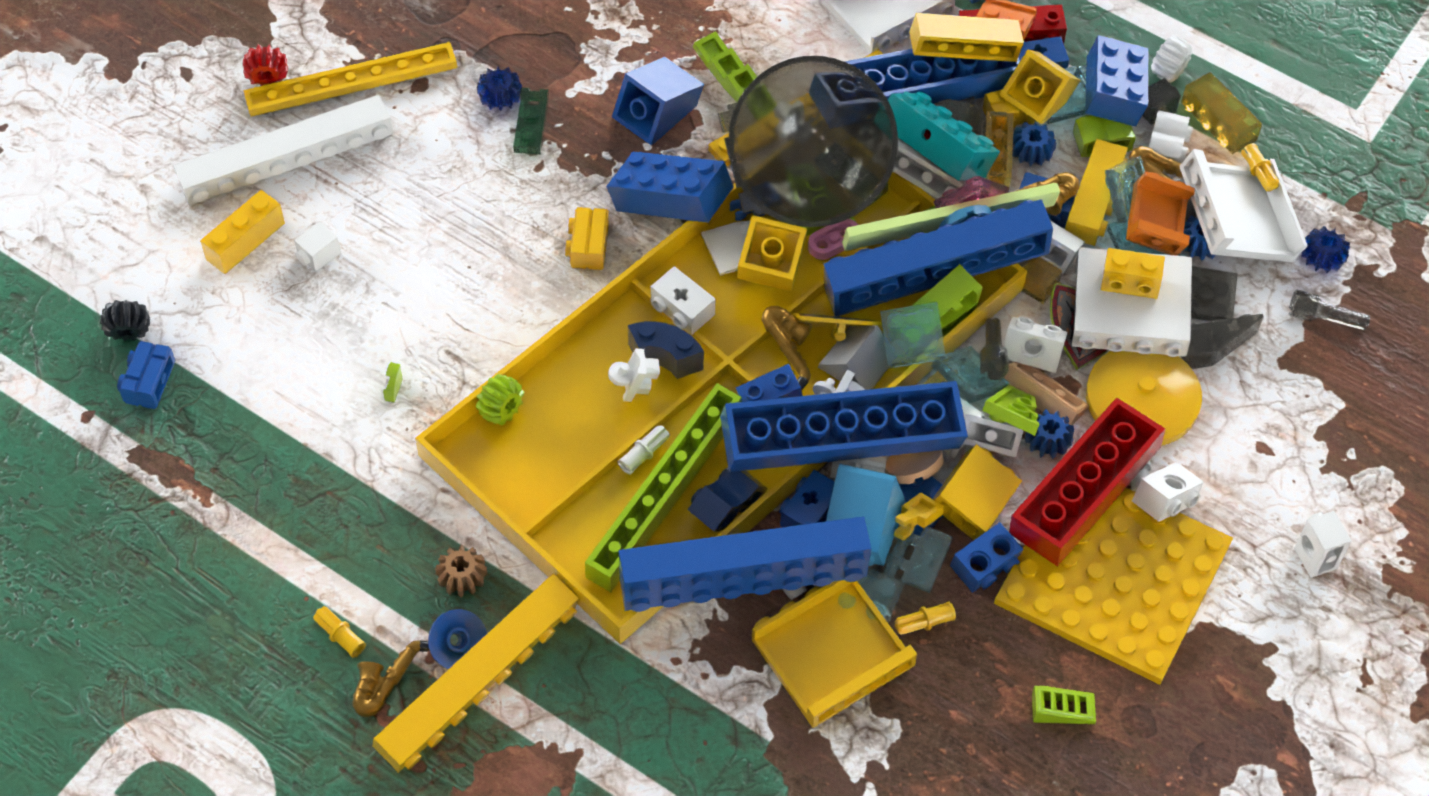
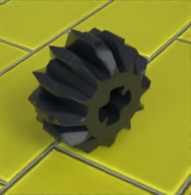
[100,300,150,341]

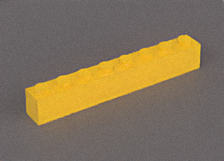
[372,573,579,773]

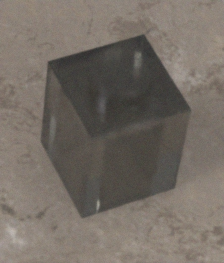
[1142,78,1181,125]

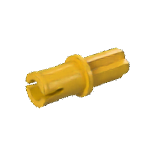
[1241,143,1279,192]
[894,601,956,635]
[313,606,366,658]

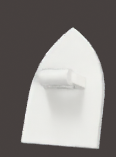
[701,221,750,276]

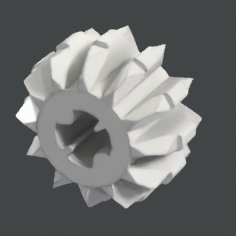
[1151,36,1193,83]

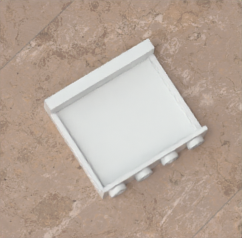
[820,0,955,54]
[1179,149,1308,262]
[1072,247,1192,357]

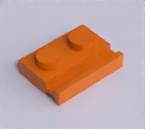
[976,0,1037,39]

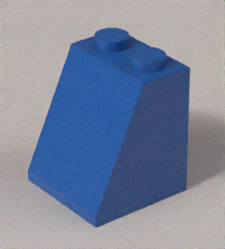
[612,57,704,145]

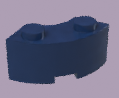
[628,321,704,379]
[687,467,768,532]

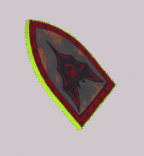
[1050,284,1109,370]

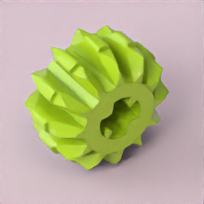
[476,374,525,425]

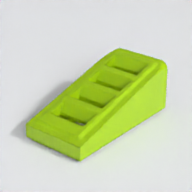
[1032,686,1096,724]

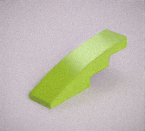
[693,31,776,119]

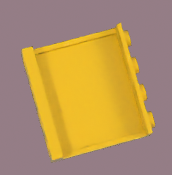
[752,580,917,728]

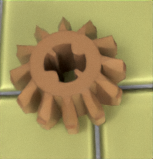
[435,544,487,598]

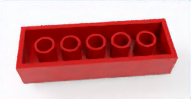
[1009,397,1165,567]

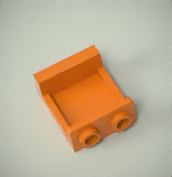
[1126,172,1195,256]

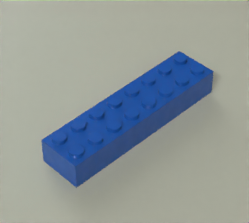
[808,49,1020,128]
[824,199,1053,316]
[720,381,968,472]
[619,516,872,612]

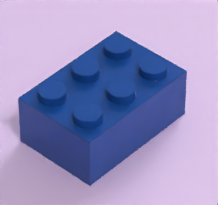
[1085,35,1148,127]

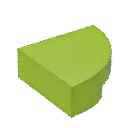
[383,362,403,403]

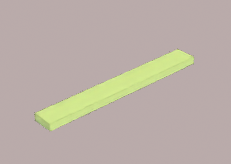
[842,183,1060,251]

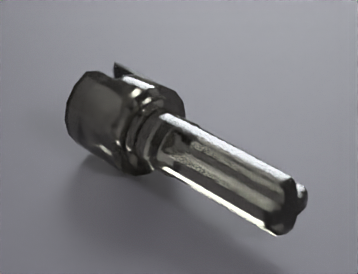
[1288,289,1370,330]
[980,318,1009,380]

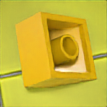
[999,49,1081,124]
[737,215,807,292]

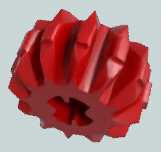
[242,44,288,86]

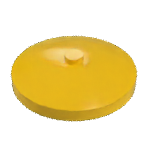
[1086,351,1202,446]

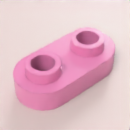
[808,219,858,260]

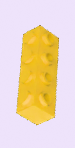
[909,13,1024,62]
[1065,139,1130,246]

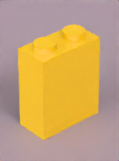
[933,444,1022,540]

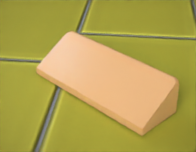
[1001,362,1089,425]

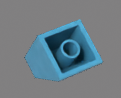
[826,464,906,566]

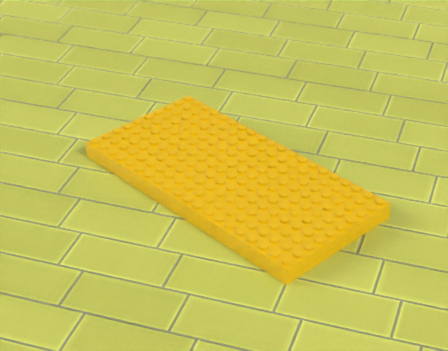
[415,114,1027,644]

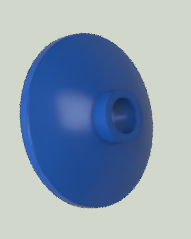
[428,609,487,669]

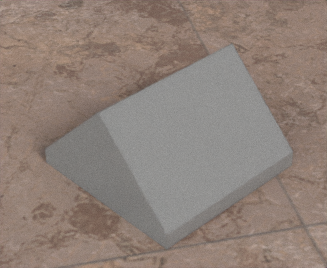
[818,325,897,390]

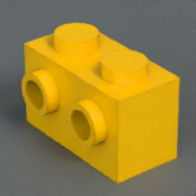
[1101,248,1165,299]

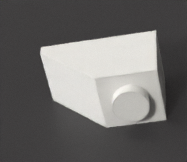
[963,414,1023,457]

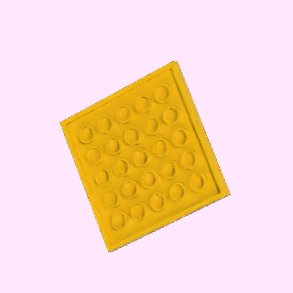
[994,488,1233,685]

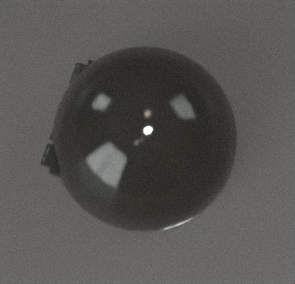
[718,56,898,227]

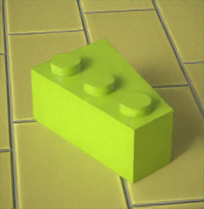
[888,264,983,361]

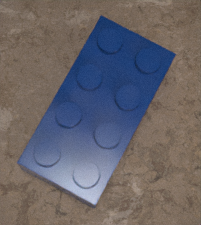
[606,151,734,223]

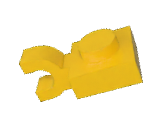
[894,492,944,541]

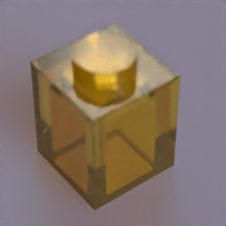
[1022,257,1062,305]

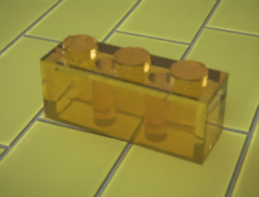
[1181,72,1262,155]
[983,111,1014,192]

